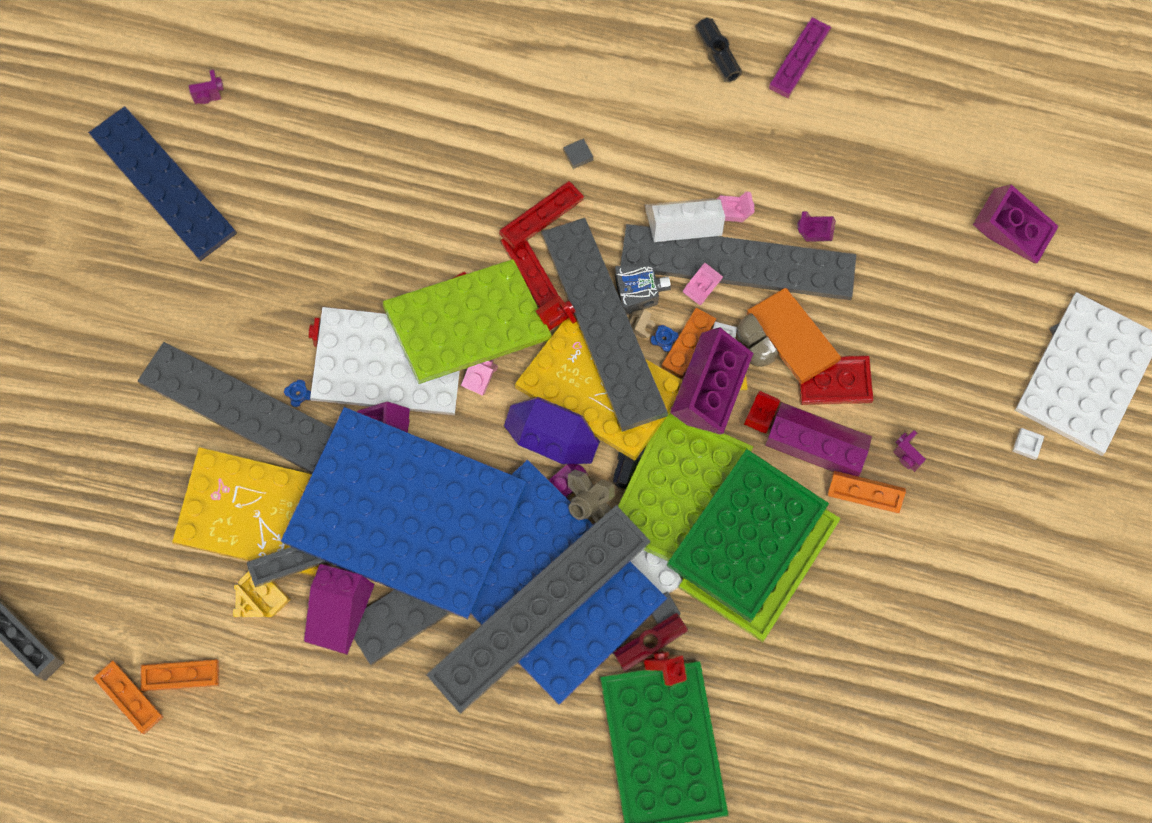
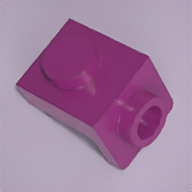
[189,69,224,104]
[797,211,836,242]
[894,430,926,472]
[549,464,588,498]

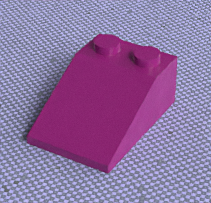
[973,184,1059,264]
[304,564,375,655]

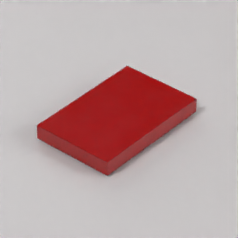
[799,356,874,405]

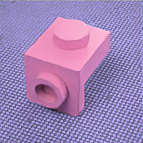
[717,192,755,222]
[683,263,723,305]
[461,360,498,395]

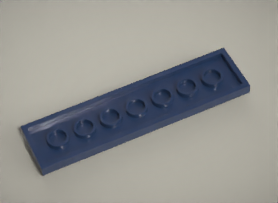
[88,106,237,262]

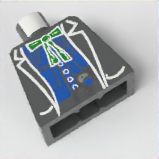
[614,266,671,315]

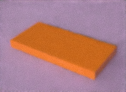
[747,288,841,384]

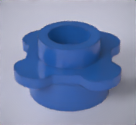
[651,325,679,352]
[284,380,311,407]

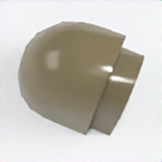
[737,313,766,349]
[749,337,779,367]

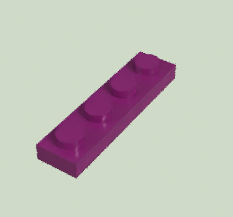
[769,17,831,99]

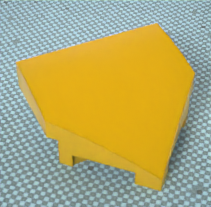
[233,571,291,617]

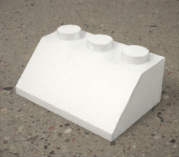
[645,198,725,242]

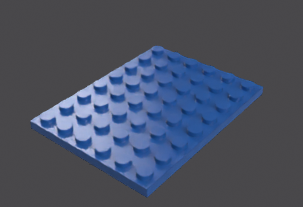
[281,407,526,620]
[471,460,667,706]

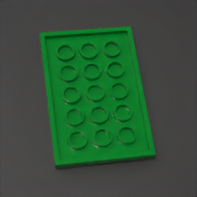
[666,449,829,623]
[600,661,729,823]

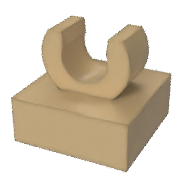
[629,309,655,338]

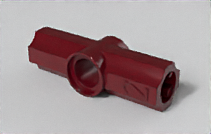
[613,613,689,672]

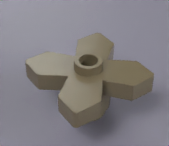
[568,470,615,523]

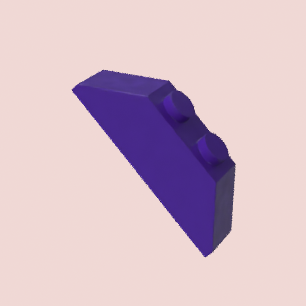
[504,397,600,464]

